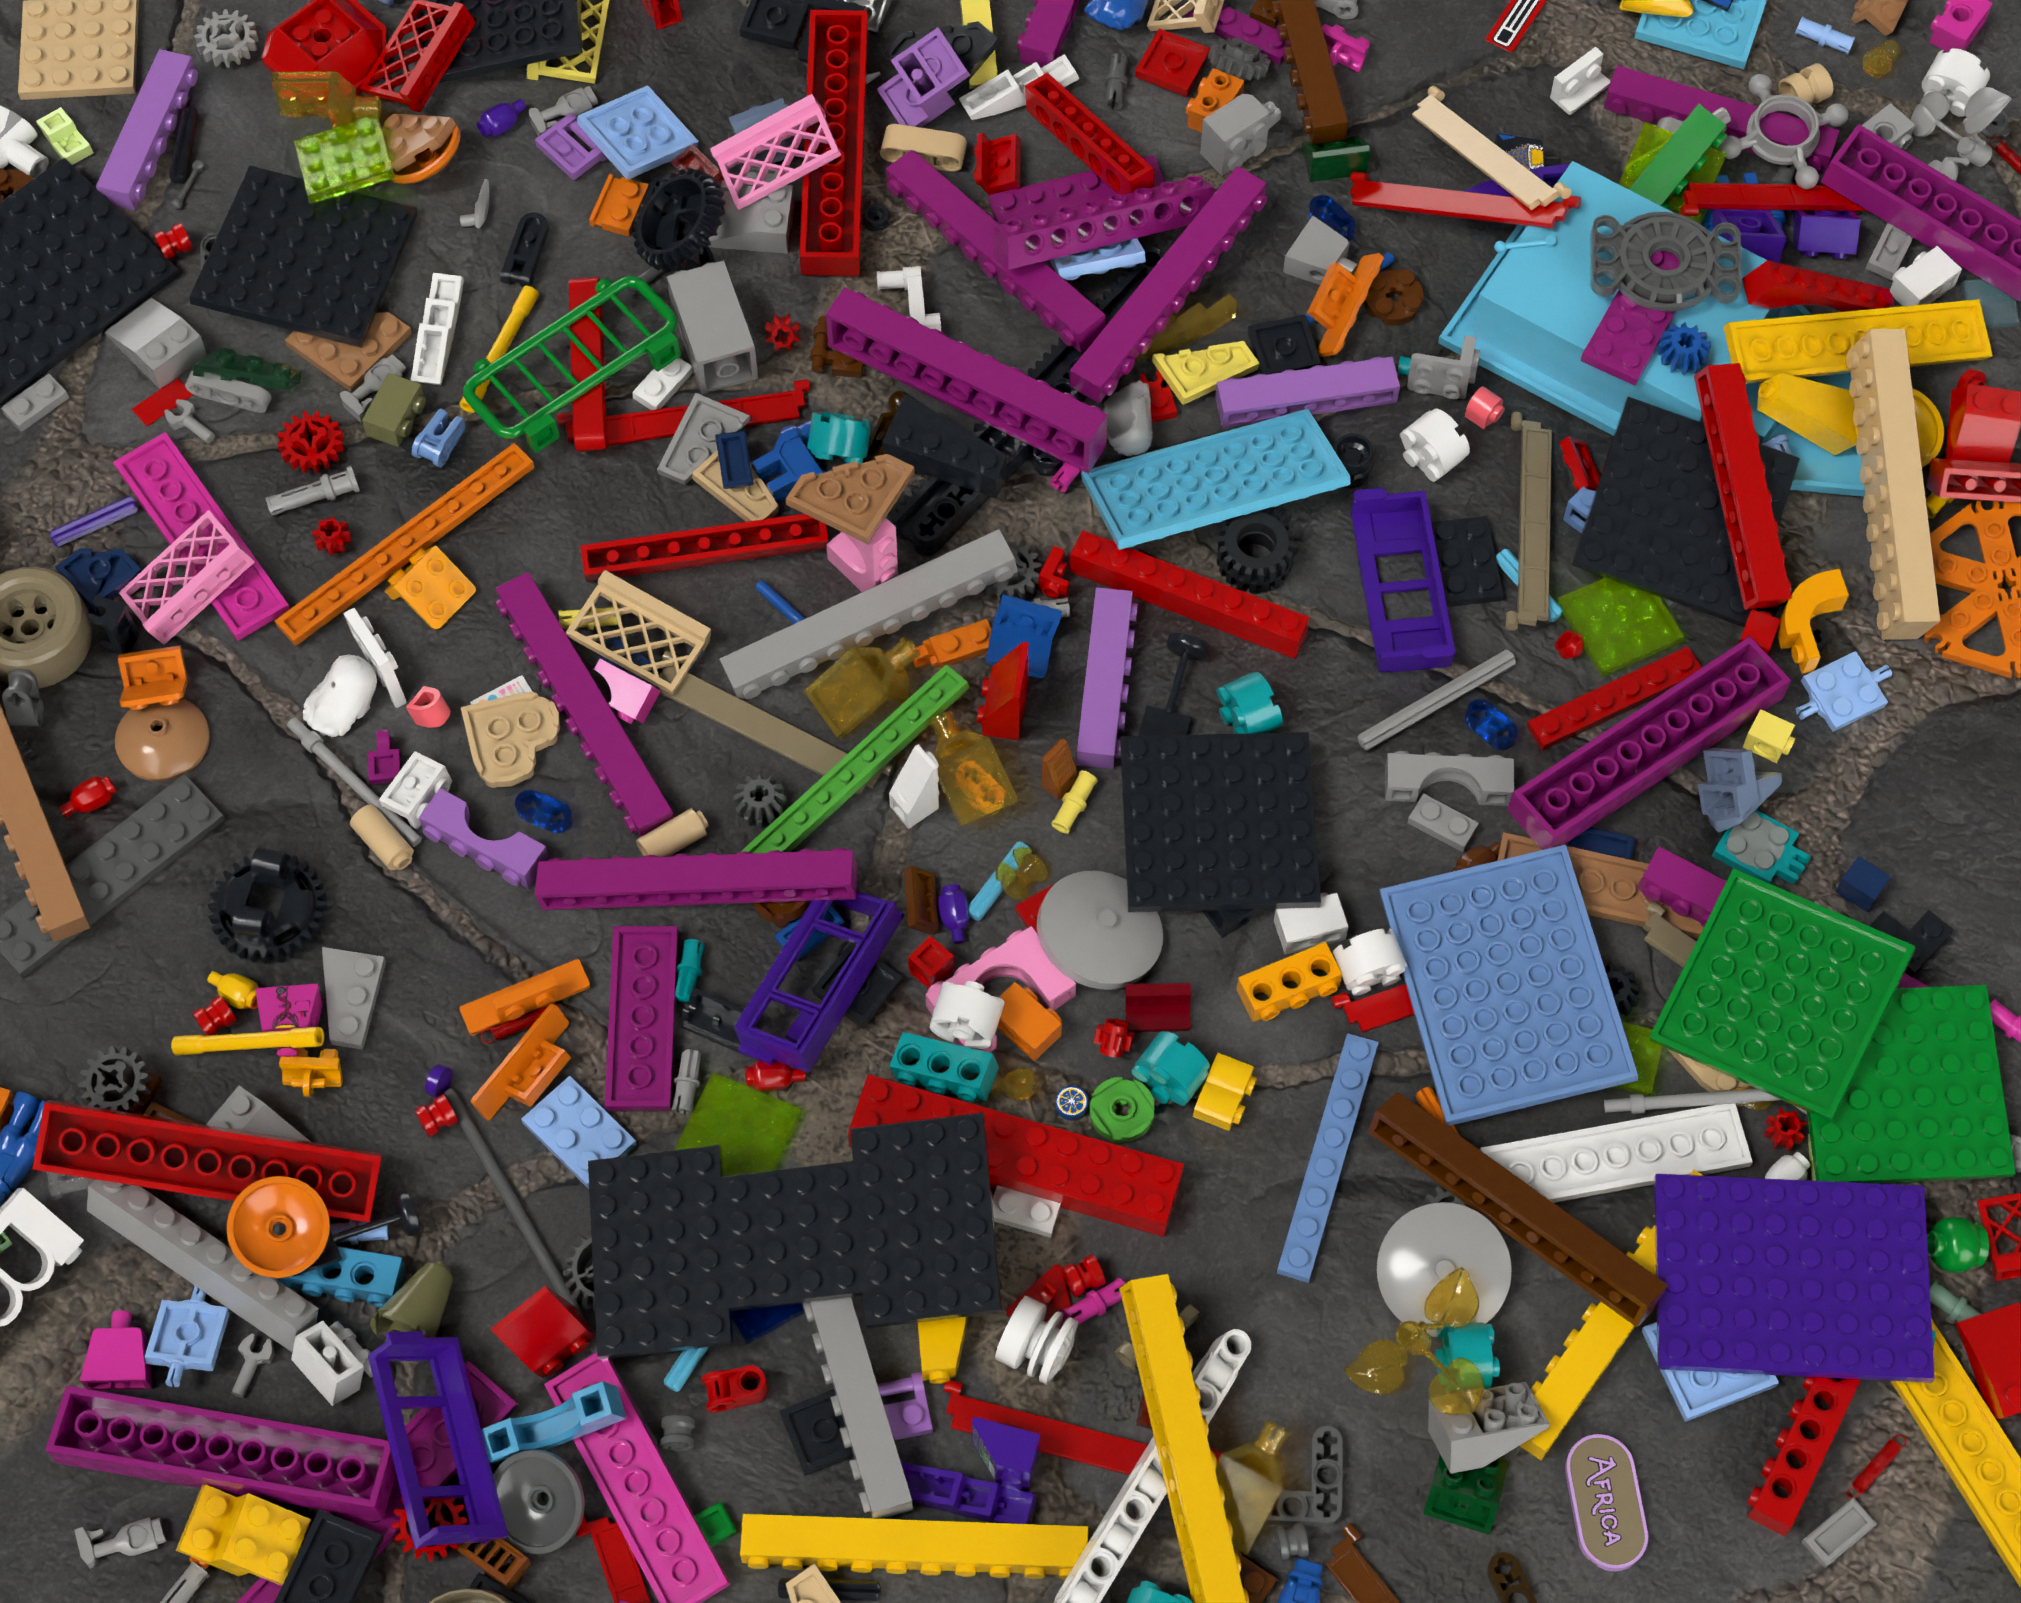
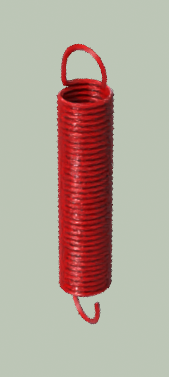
[1989,136,2021,176]
[481,1004,560,1044]
[1847,1434,1907,1498]

